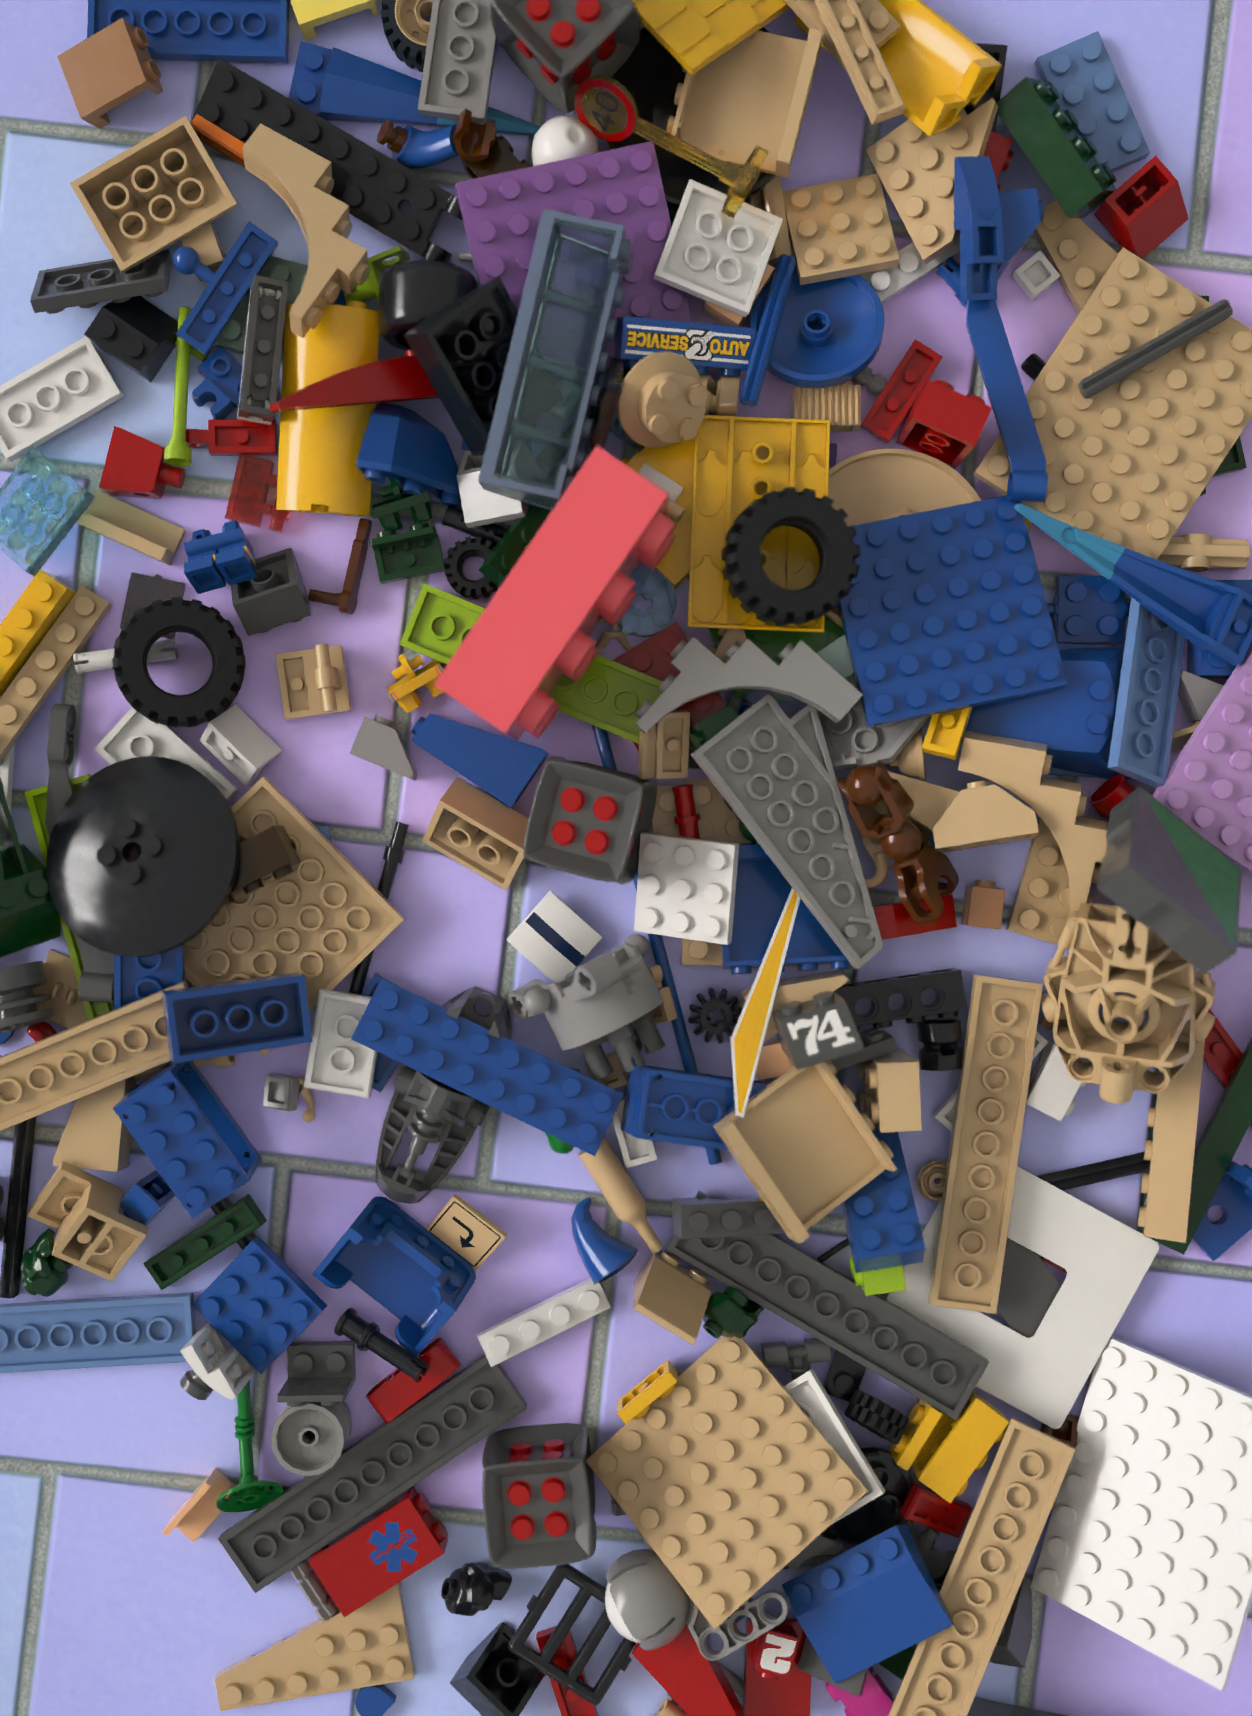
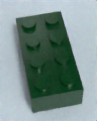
[997,77,1117,218]

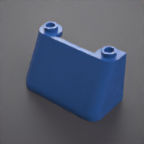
[312,1196,476,1356]

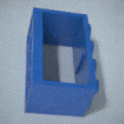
[113,1061,262,1219]
[621,1063,769,1151]

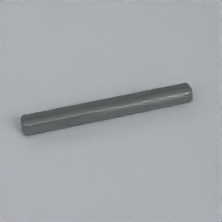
[1078,299,1233,398]

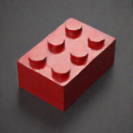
[895,380,992,469]

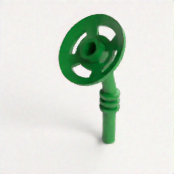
[216,1380,284,1512]

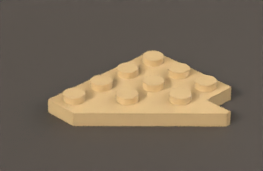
[866,97,998,264]

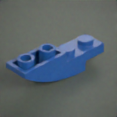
[954,156,1004,301]

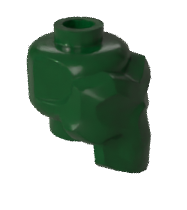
[21,1228,73,1297]
[703,1287,764,1339]

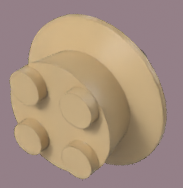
[618,351,708,448]

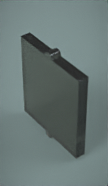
[120,572,186,639]

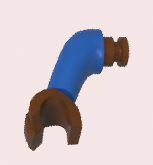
[377,109,497,169]

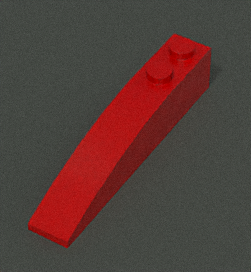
[269,349,439,413]

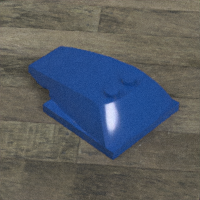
[962,643,1131,780]

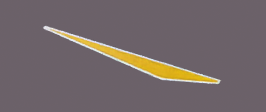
[731,888,801,1118]

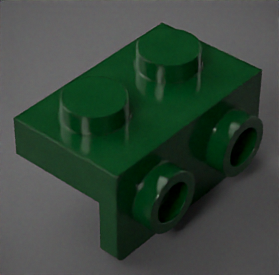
[369,523,445,584]

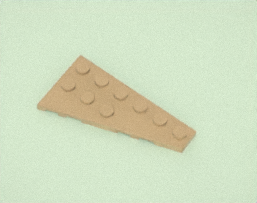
[1034,200,1118,314]
[215,1582,416,1711]

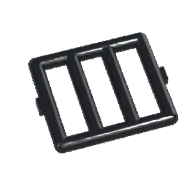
[508,1564,636,1705]

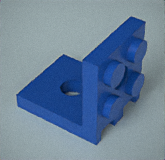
[1192,1161,1252,1261]

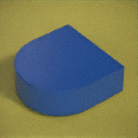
[355,1684,396,1716]

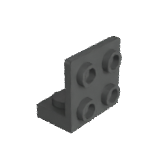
[277,1341,356,1407]

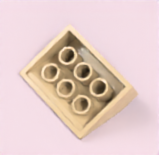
[70,115,238,273]

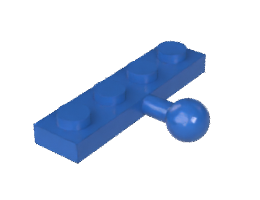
[173,221,279,356]

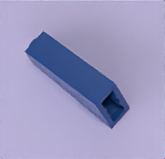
[411,713,549,808]

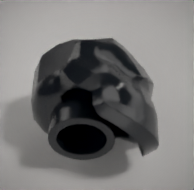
[441,1562,512,1616]

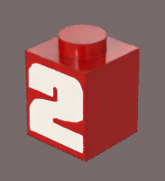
[751,1624,799,1680]

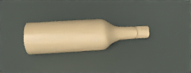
[578,1137,663,1254]

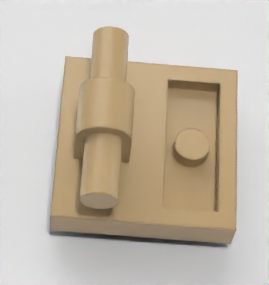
[275,644,352,720]

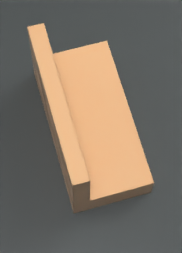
[162,1468,237,1543]

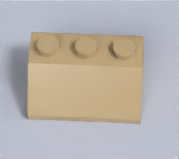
[422,777,529,891]

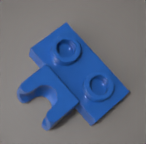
[192,346,242,420]

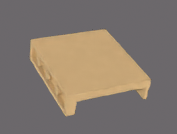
[713,1060,897,1244]

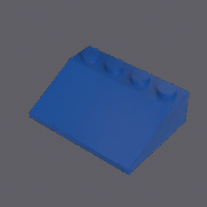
[782,1525,954,1684]

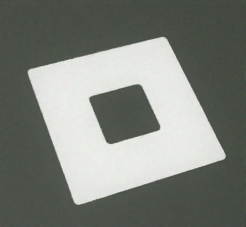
[886,1166,1160,1429]

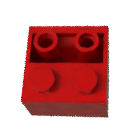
[1094,156,1189,260]

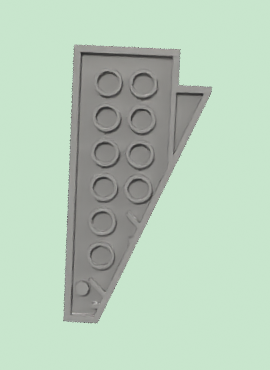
[691,693,884,969]

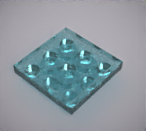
[0,446,95,577]

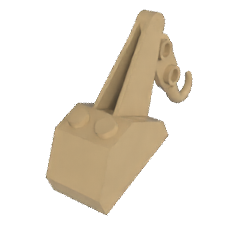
[862,771,1039,889]

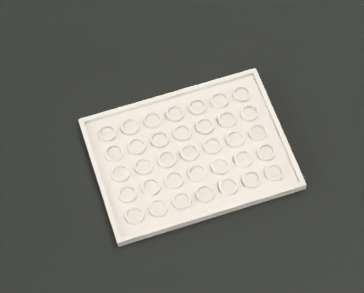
[1031,1336,1252,1691]

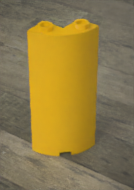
[794,0,1002,136]
[276,301,379,517]

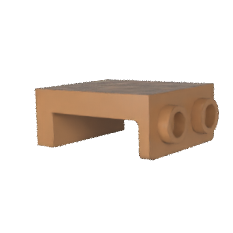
[57,18,163,129]

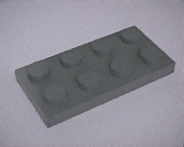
[30,249,173,314]

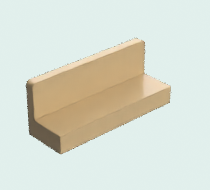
[70,490,185,566]

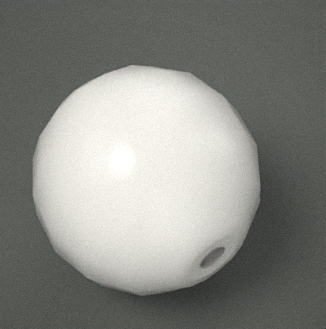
[531,116,600,166]

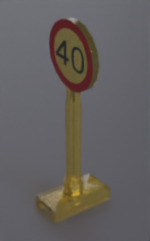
[574,75,769,218]

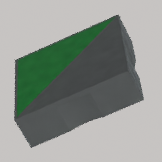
[1097,786,1242,974]

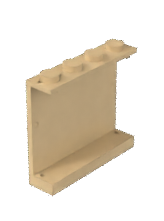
[666,28,823,178]

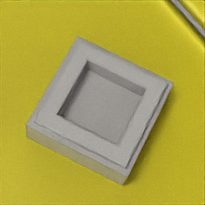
[263,1073,299,1111]

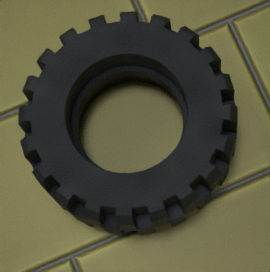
[721,487,861,626]
[112,597,246,728]

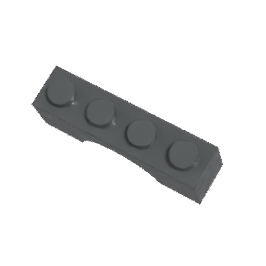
[672,1197,812,1239]

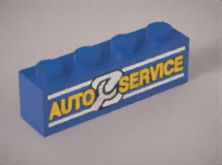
[614,316,755,377]

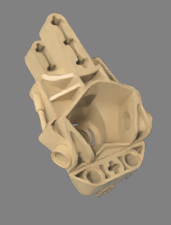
[1041,903,1216,1104]

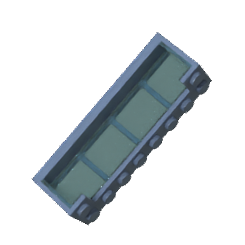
[478,209,633,511]

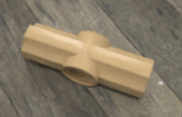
[1158,533,1250,572]

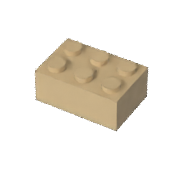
[858,1049,922,1133]

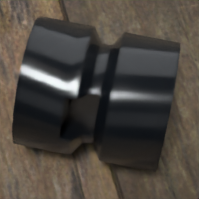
[917,1019,963,1071]

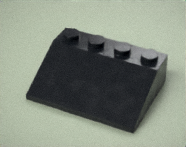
[404,276,564,456]

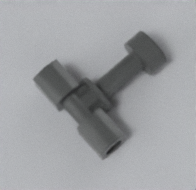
[762,1338,831,1381]

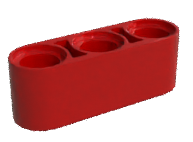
[365,1337,461,1423]

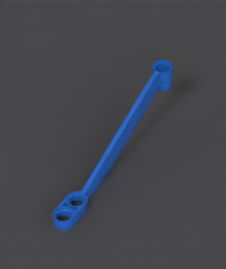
[966,300,1048,502]

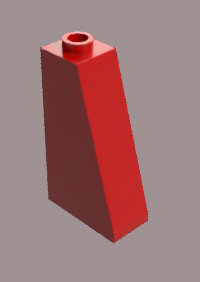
[632,1624,744,1716]

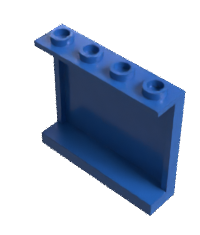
[721,844,851,975]

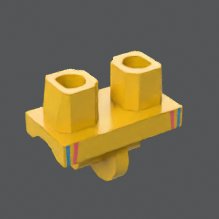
[387,653,444,713]

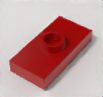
[900,1483,973,1538]

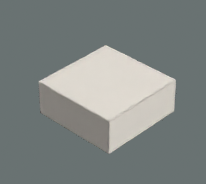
[1011,250,1061,300]

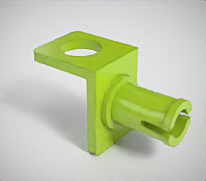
[343,246,410,302]

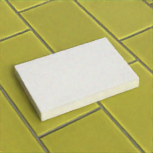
[304,988,378,1098]

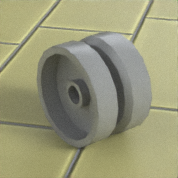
[271,1401,352,1476]

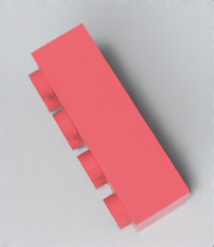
[434,445,676,741]

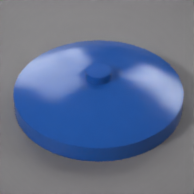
[750,268,884,388]

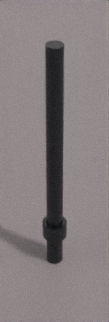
[349,821,409,995]

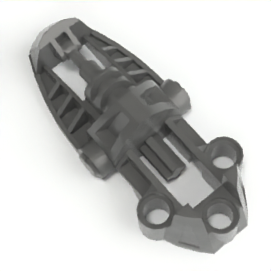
[375,986,512,1204]

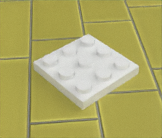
[653,179,783,317]
[634,832,739,945]

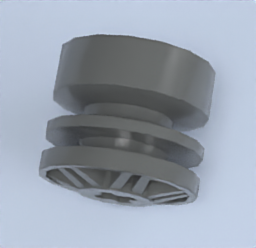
[0,961,55,1033]

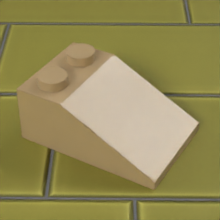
[739,970,849,1041]
[634,1250,711,1345]

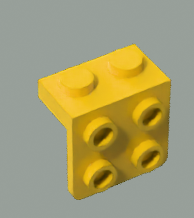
[889,1399,950,1471]

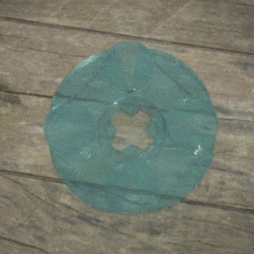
[617,570,677,638]

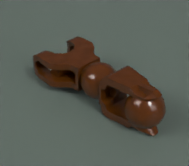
[837,762,959,924]

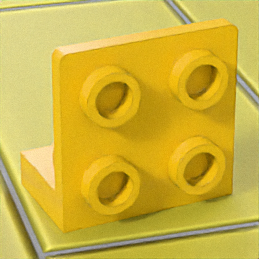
[617,1359,681,1424]

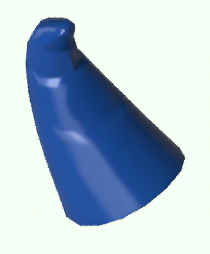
[571,1197,638,1285]

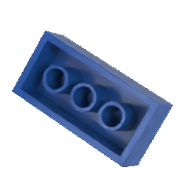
[162,972,312,1064]
[841,1126,926,1273]

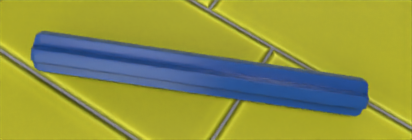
[740,254,796,407]

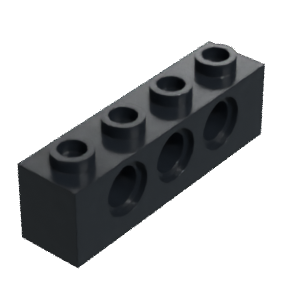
[833,968,967,1031]

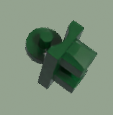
[371,478,432,531]

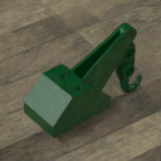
[0,778,61,958]

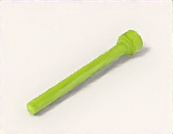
[164,306,192,467]

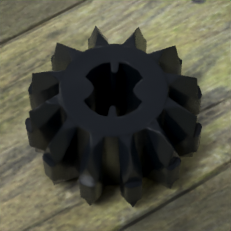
[688,987,743,1044]

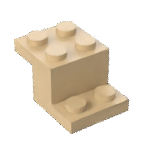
[27,1161,148,1282]

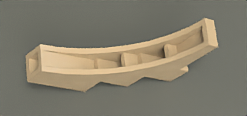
[242,123,370,338]
[958,731,1108,916]

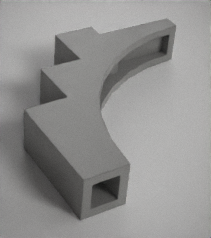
[635,637,863,734]

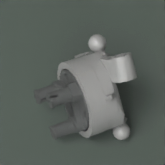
[507,934,665,1080]

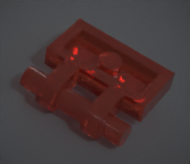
[225,453,290,533]

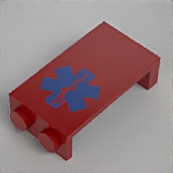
[308,1486,448,1618]

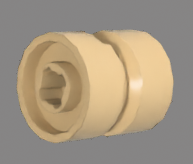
[699,374,739,416]

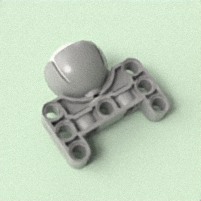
[605,1531,790,1661]

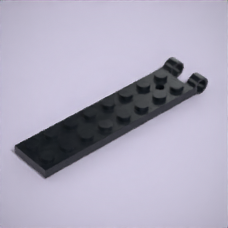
[191,58,463,263]

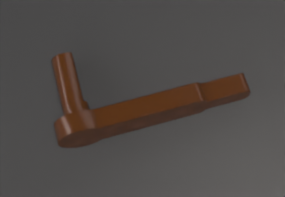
[308,518,372,614]

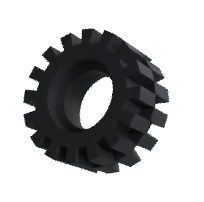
[444,536,499,600]
[844,1389,910,1445]

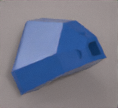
[356,403,461,507]

